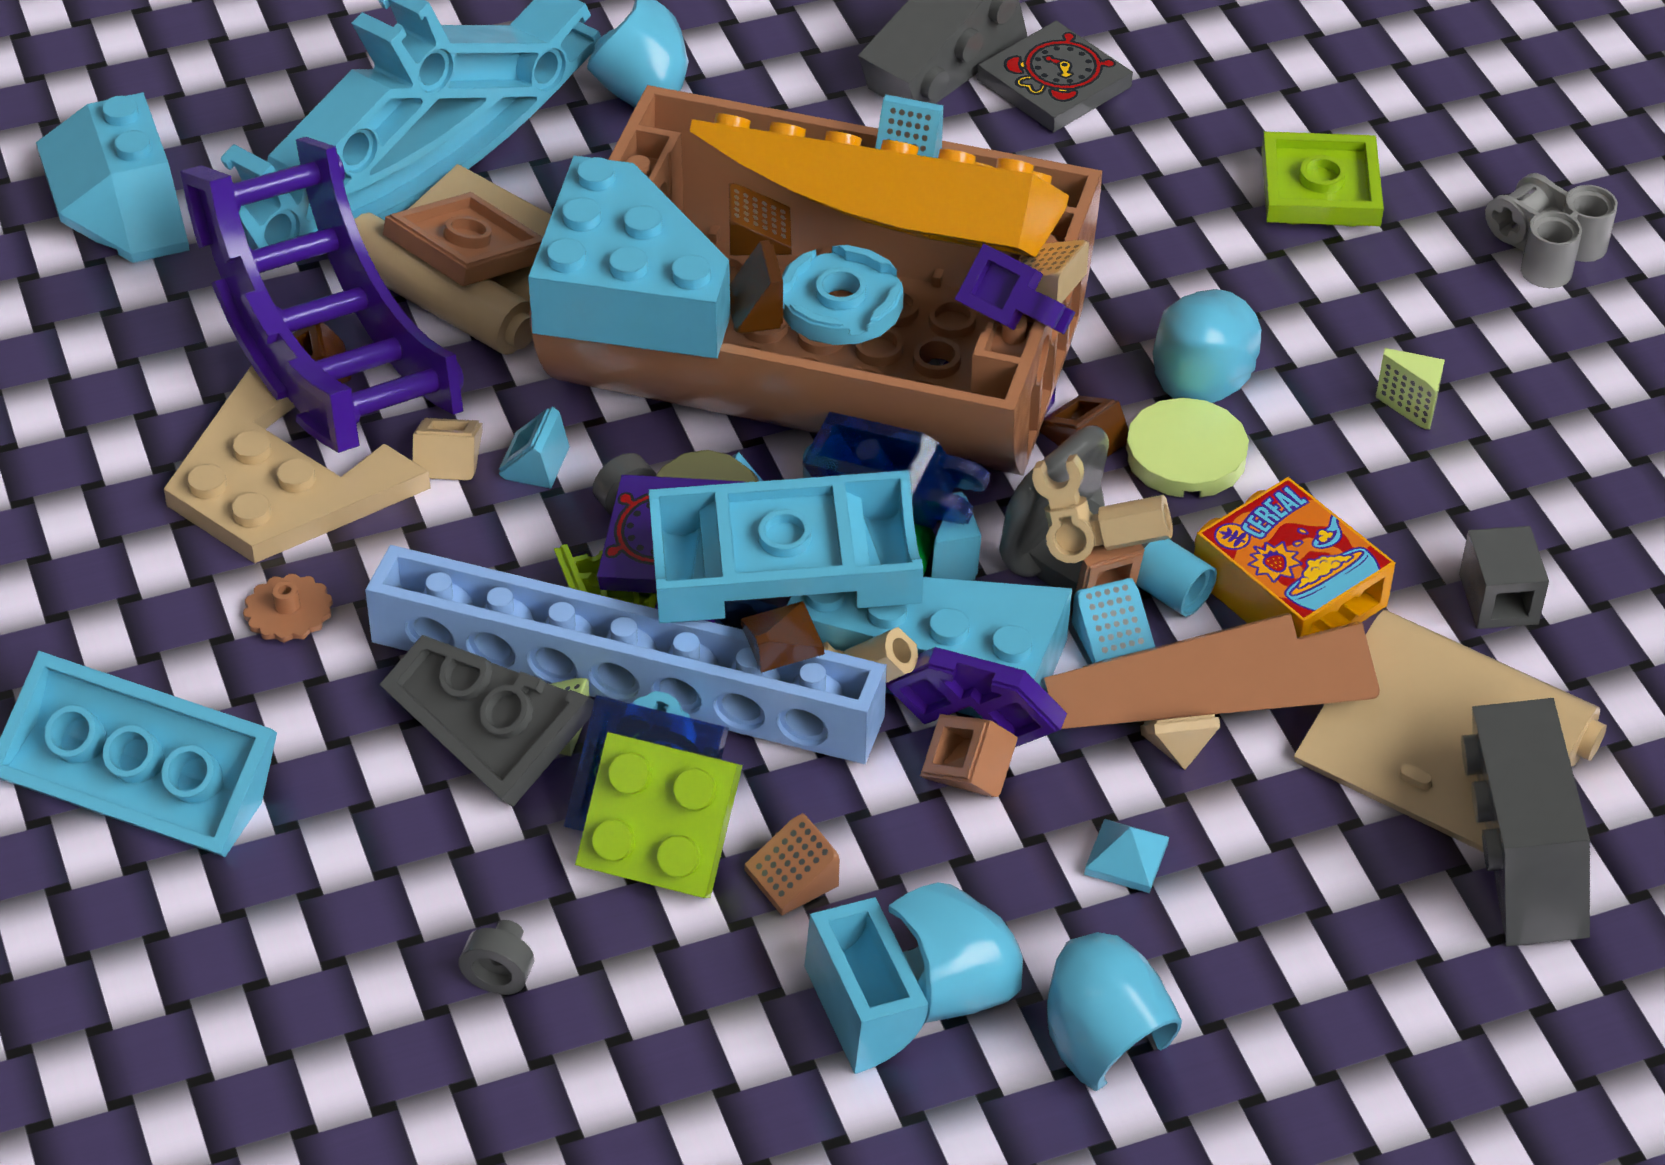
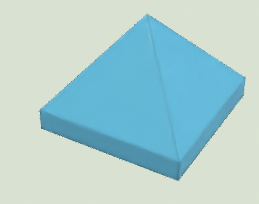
[1084,819,1169,893]

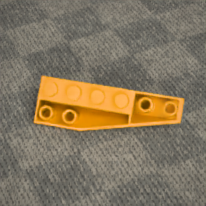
[690,113,1069,257]

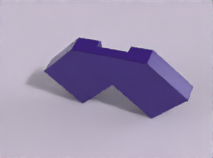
[886,647,1067,747]

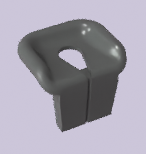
[999,425,1149,597]

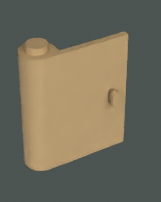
[354,164,551,355]
[1294,610,1607,852]

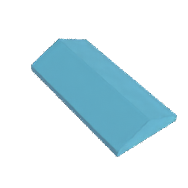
[0,651,277,857]

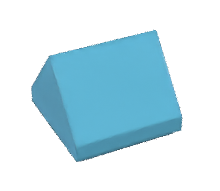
[499,406,570,489]

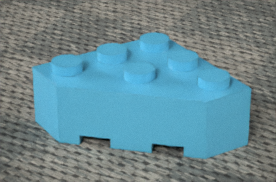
[528,155,730,359]

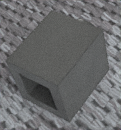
[1459,526,1549,629]

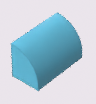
[804,897,929,1074]

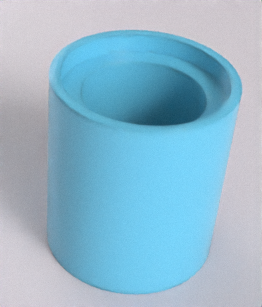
[1136,539,1217,617]

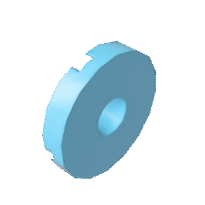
[782,245,903,345]

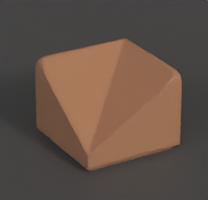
[920,714,1018,797]

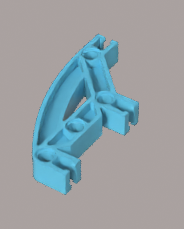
[221,0,601,250]

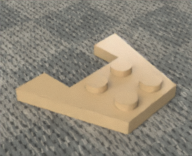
[164,365,431,563]

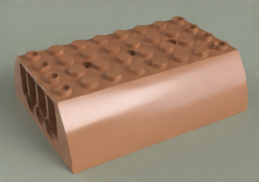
[529,85,1103,476]

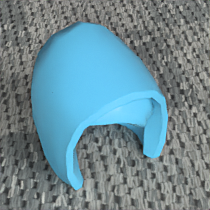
[587,0,689,108]
[1152,289,1262,403]
[888,882,1023,1023]
[1047,932,1182,1091]

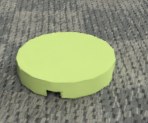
[1126,398,1249,497]

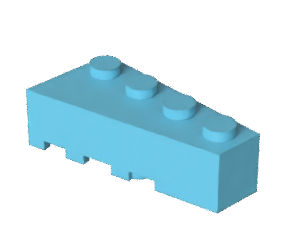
[787,577,1072,719]

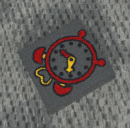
[977,20,1133,133]

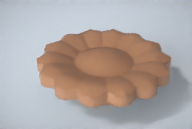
[243,574,333,643]

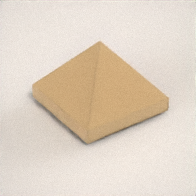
[1140,714,1220,770]

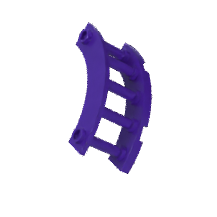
[180,137,464,453]

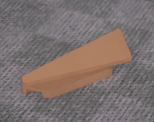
[1044,613,1380,729]

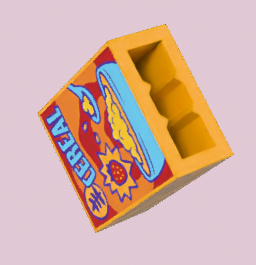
[1194,477,1396,637]

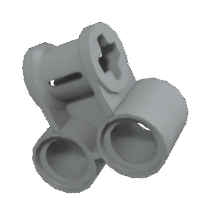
[1485,173,1618,289]

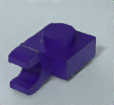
[955,243,1076,334]

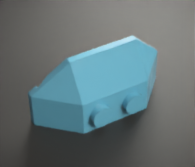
[36,92,190,263]

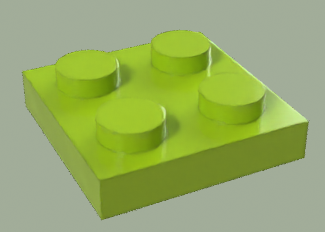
[1261,131,1384,227]
[575,732,743,898]

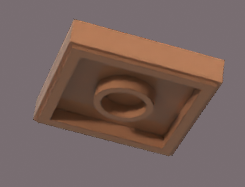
[383,192,543,286]

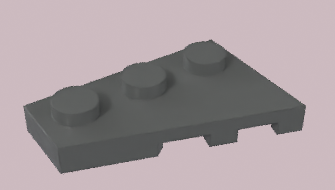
[379,635,600,807]

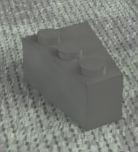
[858,0,1028,104]
[1461,698,1590,947]

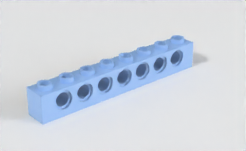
[365,545,887,765]

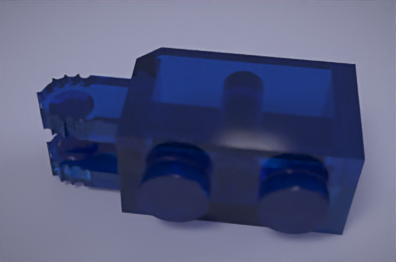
[802,411,991,529]

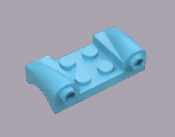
[649,470,923,623]

